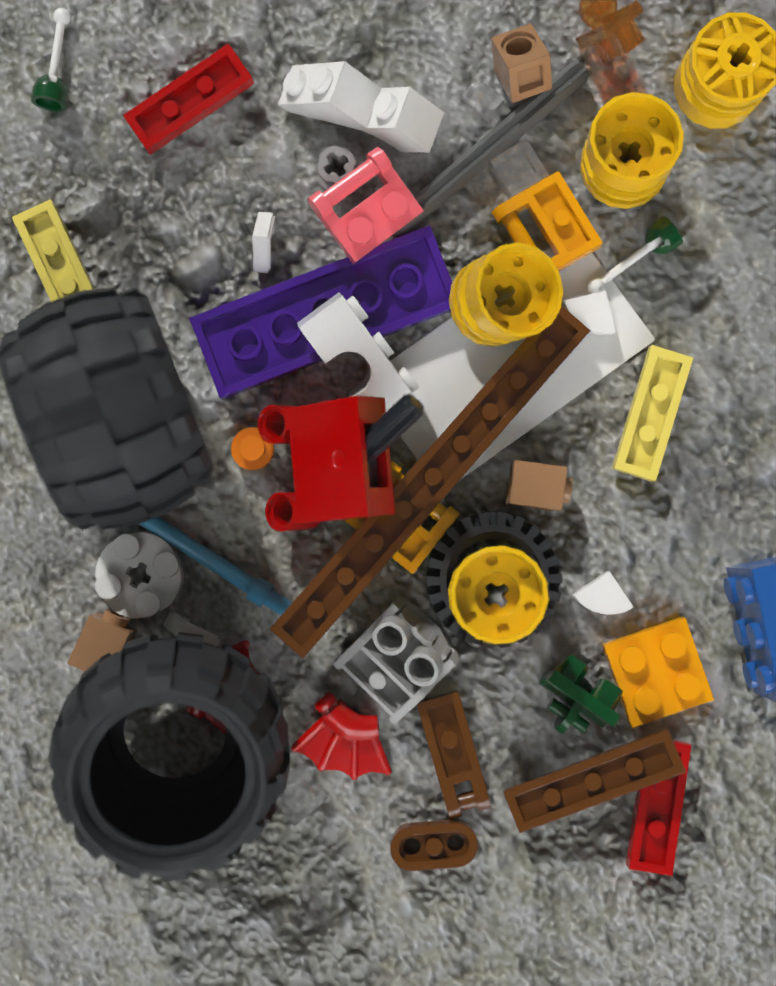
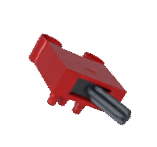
[258,394,424,532]

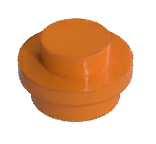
[231,427,274,470]

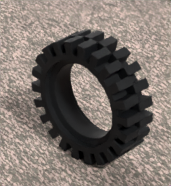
[425,512,563,648]

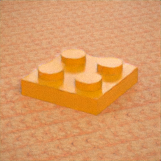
[601,617,714,728]

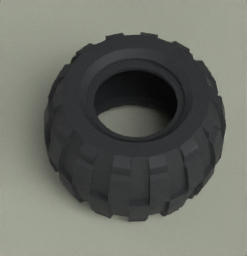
[0,287,214,530]
[48,632,291,882]

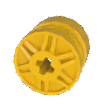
[674,12,776,129]
[580,92,684,209]
[449,242,563,347]
[448,546,549,644]

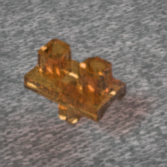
[575,0,645,63]

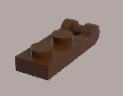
[417,690,491,819]

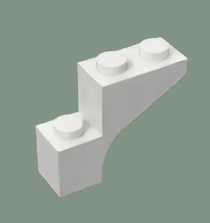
[278,61,444,153]

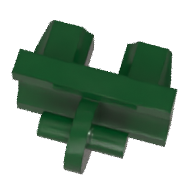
[538,655,623,734]

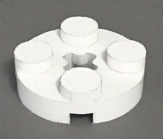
[95,532,184,618]

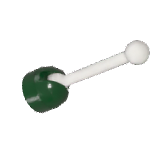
[31,8,71,112]
[587,216,683,294]

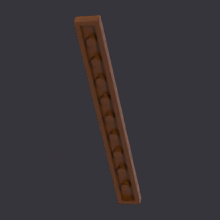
[270,305,591,659]

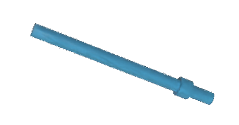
[139,516,293,615]

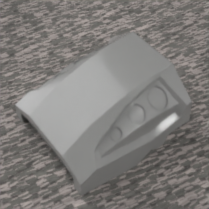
[333,598,460,725]

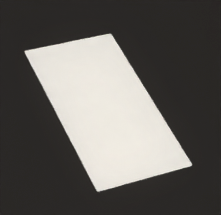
[390,247,655,481]

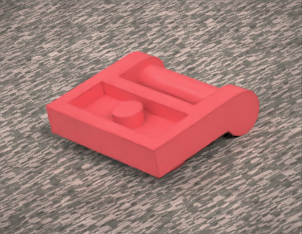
[307,147,424,265]

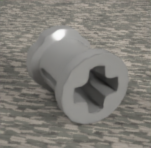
[317,146,356,190]

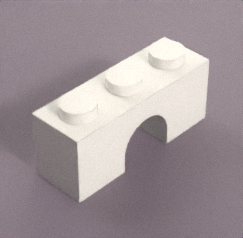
[297,292,419,412]

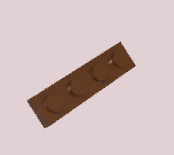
[503,728,686,833]

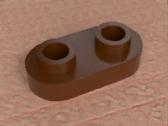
[390,819,478,871]

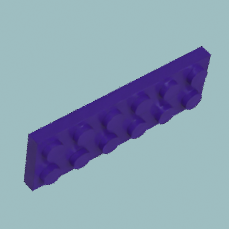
[189,225,452,400]

